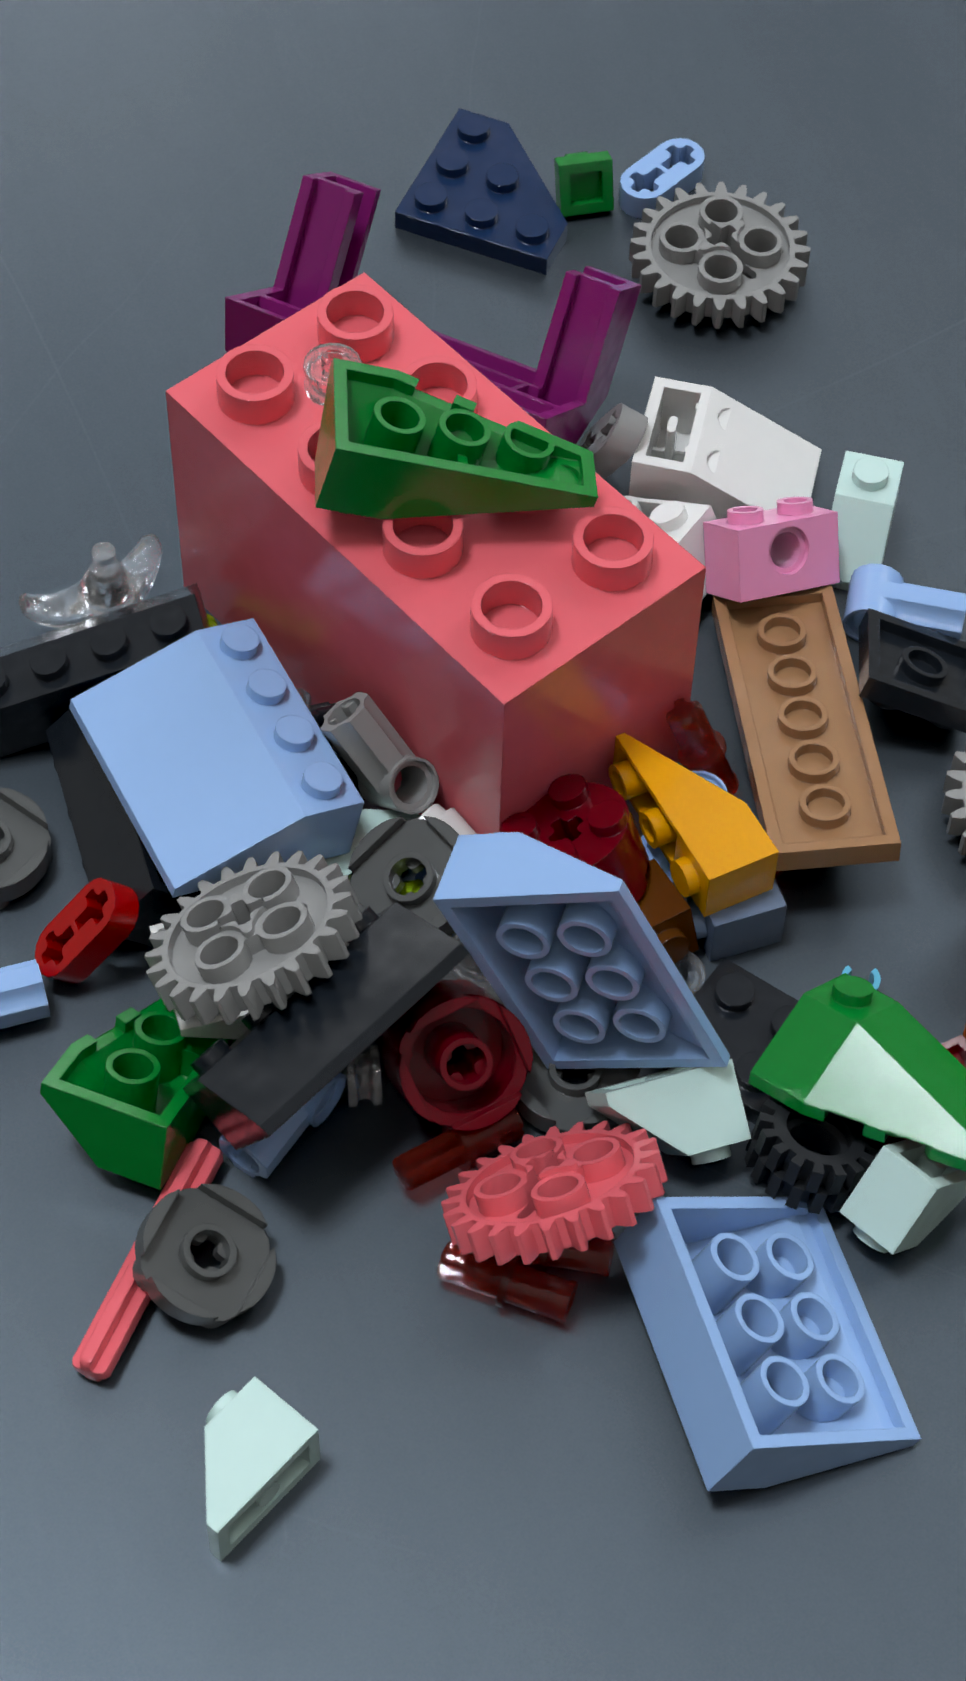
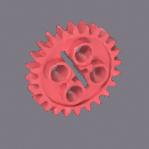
[441,1120,668,1266]

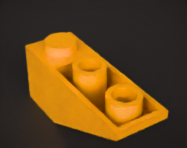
[609,733,779,917]

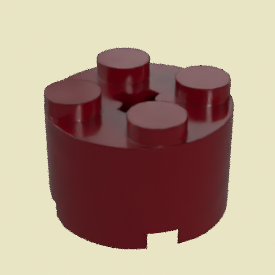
[499,774,650,902]
[382,979,533,1131]

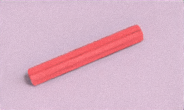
[72,1138,223,1382]

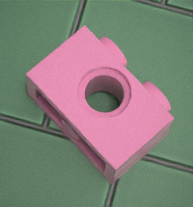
[703,497,840,603]

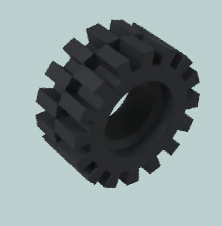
[744,1098,879,1214]

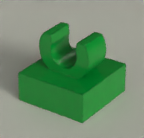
[554,151,614,217]

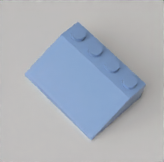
[69,618,364,898]
[433,832,730,1069]
[613,1196,921,1492]

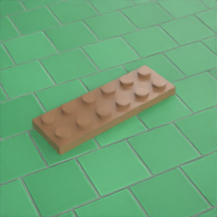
[712,584,901,871]

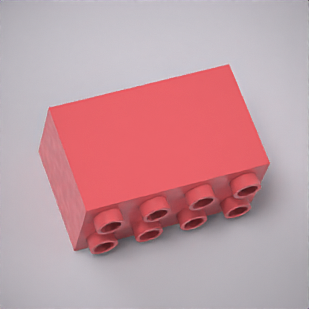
[166,272,706,834]

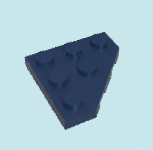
[395,108,568,275]

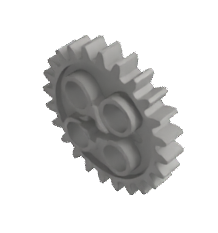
[629,182,811,329]
[145,850,363,1026]

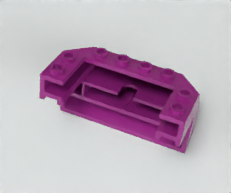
[225,171,641,444]

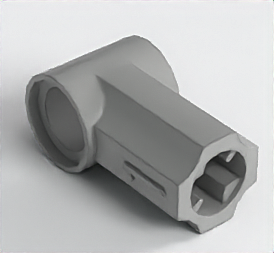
[320,692,439,815]

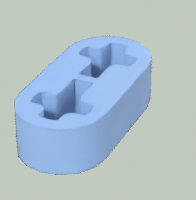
[619,138,705,219]

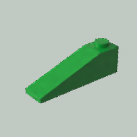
[315,358,598,519]
[748,973,966,1172]
[40,998,237,1190]

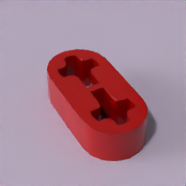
[35,878,139,984]

